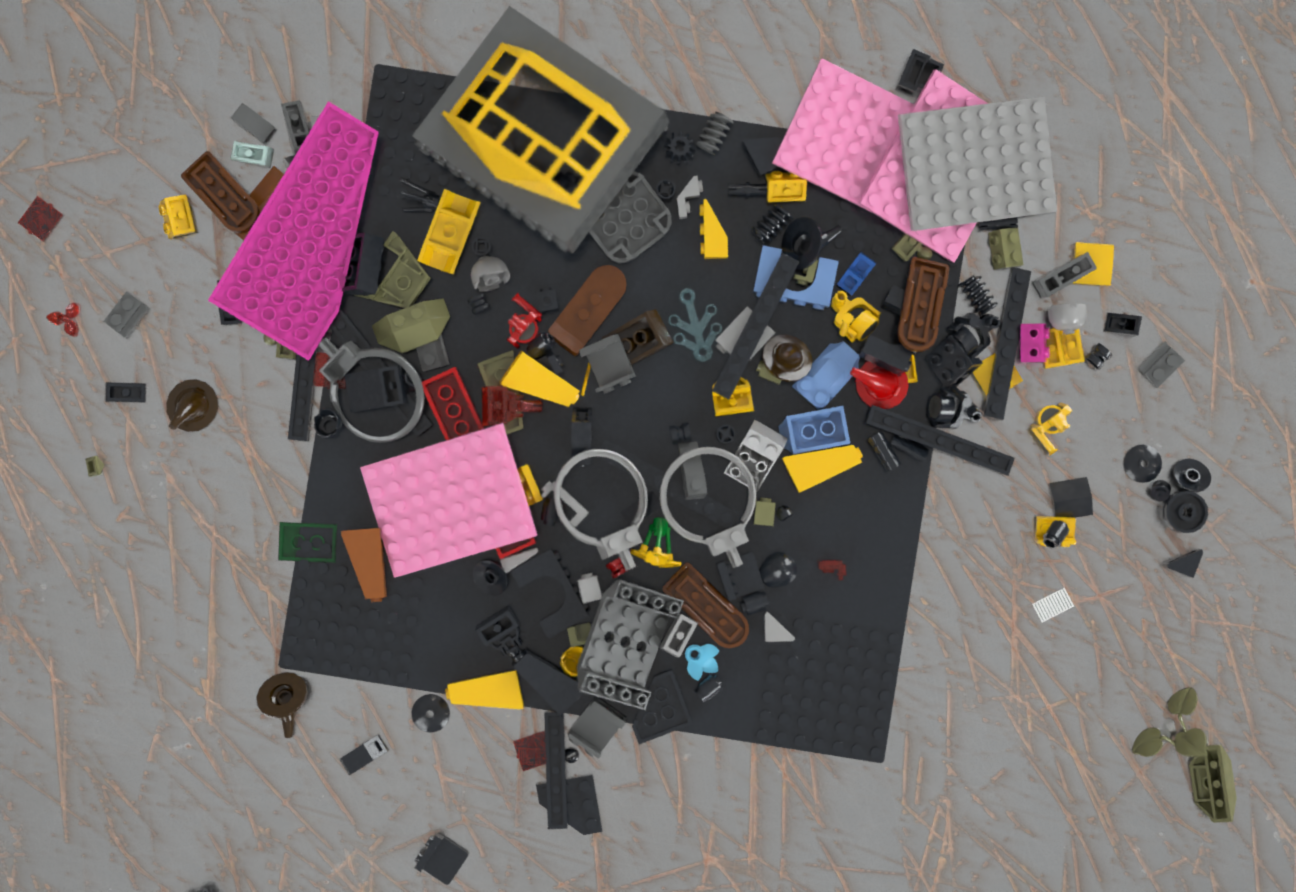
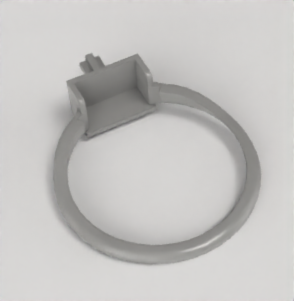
[660,447,756,568]
[554,449,648,571]

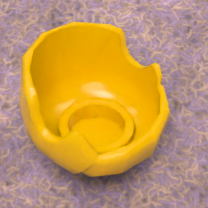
[560,646,583,676]

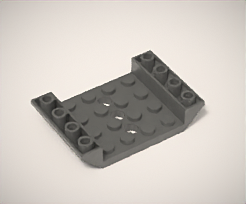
[577,579,684,710]

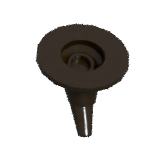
[762,334,812,382]
[166,379,218,432]
[256,672,307,738]

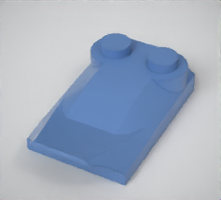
[792,341,860,410]
[778,406,850,454]

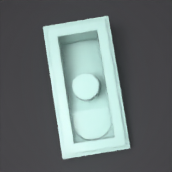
[230,141,274,167]

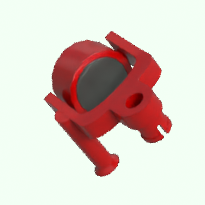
[506,292,542,349]

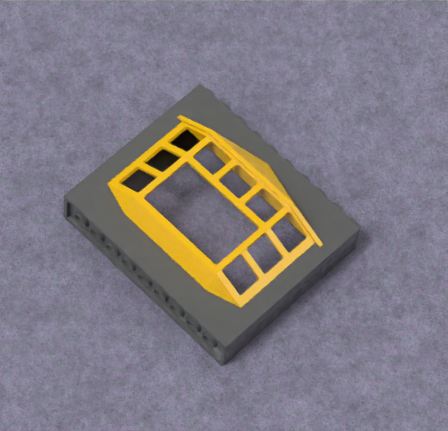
[412,6,669,253]

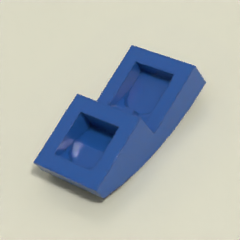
[837,252,876,295]

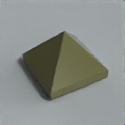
[85,456,105,477]

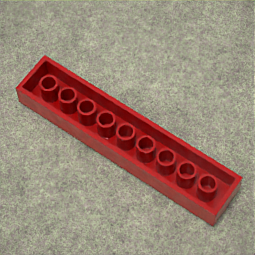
[422,367,537,559]

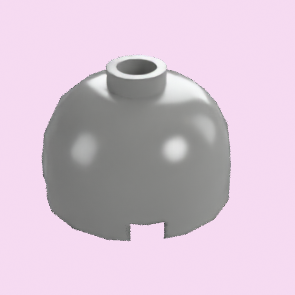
[471,256,510,292]
[1048,304,1087,334]

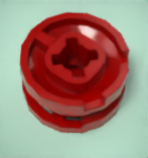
[606,557,636,579]

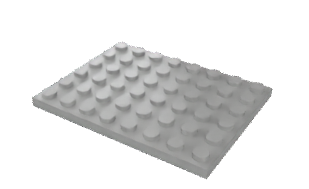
[898,97,1057,231]

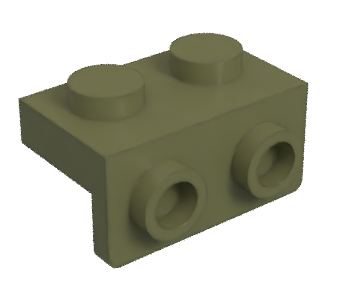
[988,228,1024,270]

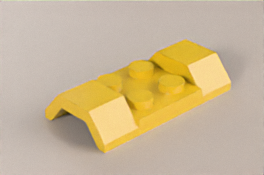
[417,189,480,274]

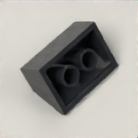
[342,232,384,296]

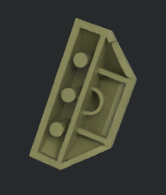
[372,298,450,353]
[1189,744,1237,823]

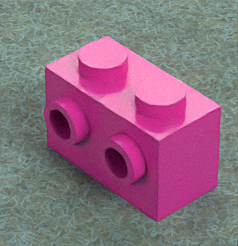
[1021,323,1050,362]

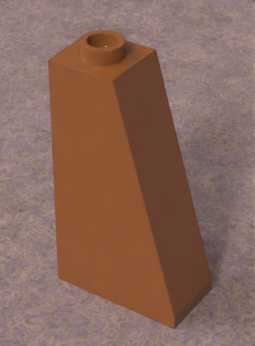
[341,528,387,602]

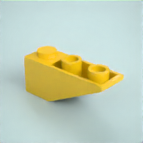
[700,199,728,259]

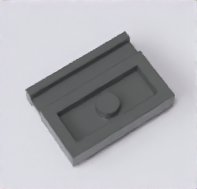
[103,291,150,339]
[416,334,450,372]
[1137,341,1185,388]

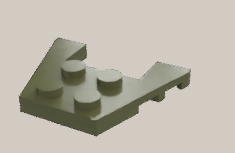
[355,231,431,308]

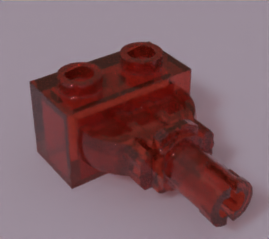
[482,386,542,426]

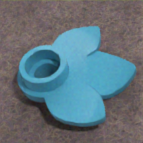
[685,644,719,681]

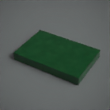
[278,522,337,563]

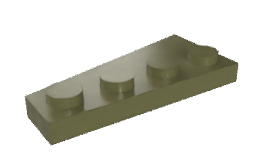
[477,350,523,435]

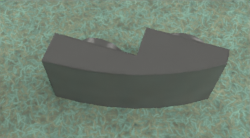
[230,103,275,142]

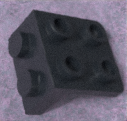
[414,833,468,885]

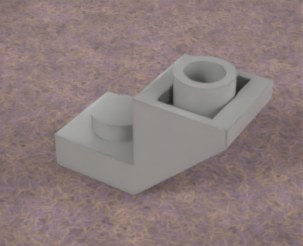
[677,176,703,219]

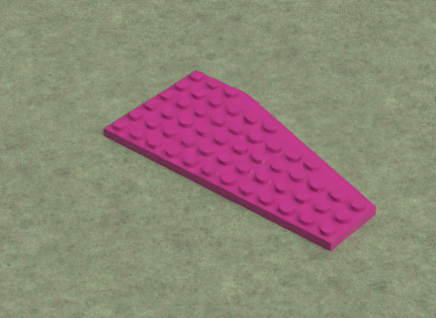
[208,101,378,360]

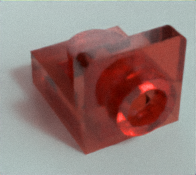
[818,560,846,580]

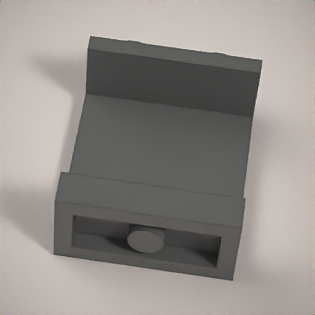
[579,334,636,394]
[568,696,627,759]

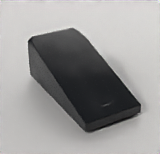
[105,382,145,403]

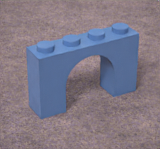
[753,245,839,310]

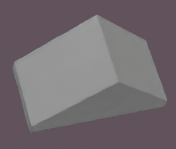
[764,611,795,642]

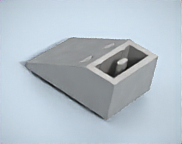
[724,420,788,492]

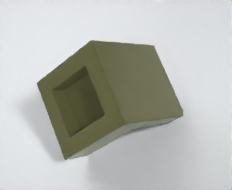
[567,623,591,647]

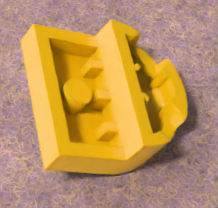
[712,377,754,416]

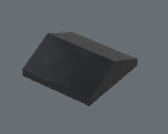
[1049,477,1093,518]

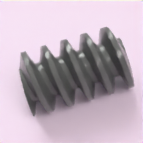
[696,111,734,155]

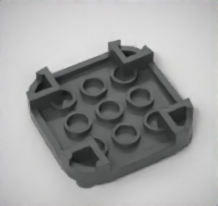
[589,171,672,264]

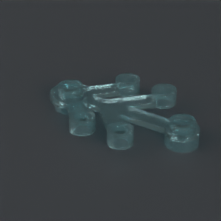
[668,288,722,362]

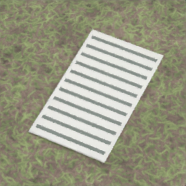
[1032,588,1074,622]

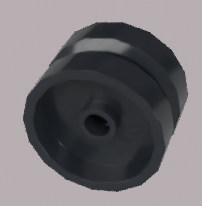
[1161,491,1208,533]

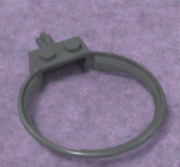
[319,337,424,443]

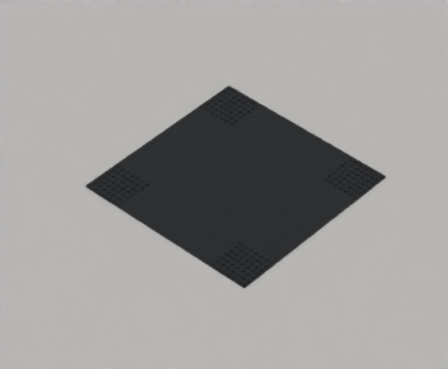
[278,64,965,763]

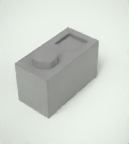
[578,573,602,603]
[659,614,698,658]

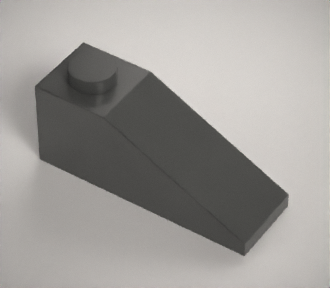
[281,100,309,157]
[1033,252,1097,298]
[678,442,707,500]

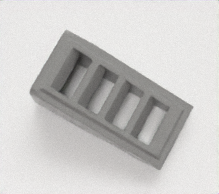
[500,547,539,573]

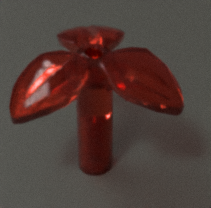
[46,303,79,336]

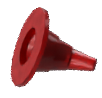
[850,361,909,409]

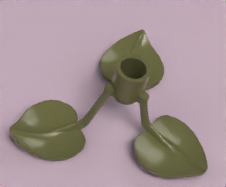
[1132,687,1207,757]

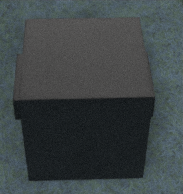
[898,49,944,94]

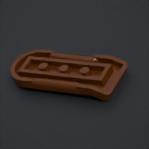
[181,151,260,234]
[898,257,949,352]
[547,265,627,356]
[662,563,749,648]

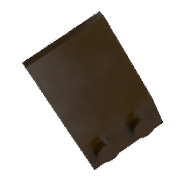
[602,309,674,365]

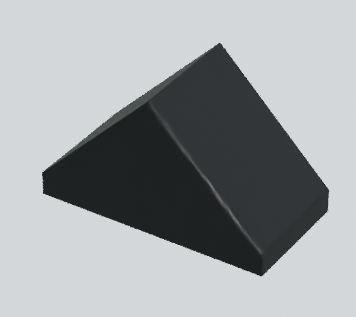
[1104,313,1142,337]
[1163,549,1203,578]

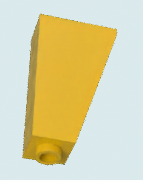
[499,351,580,407]
[782,445,863,493]
[445,670,524,709]

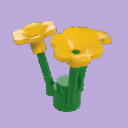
[630,518,681,568]

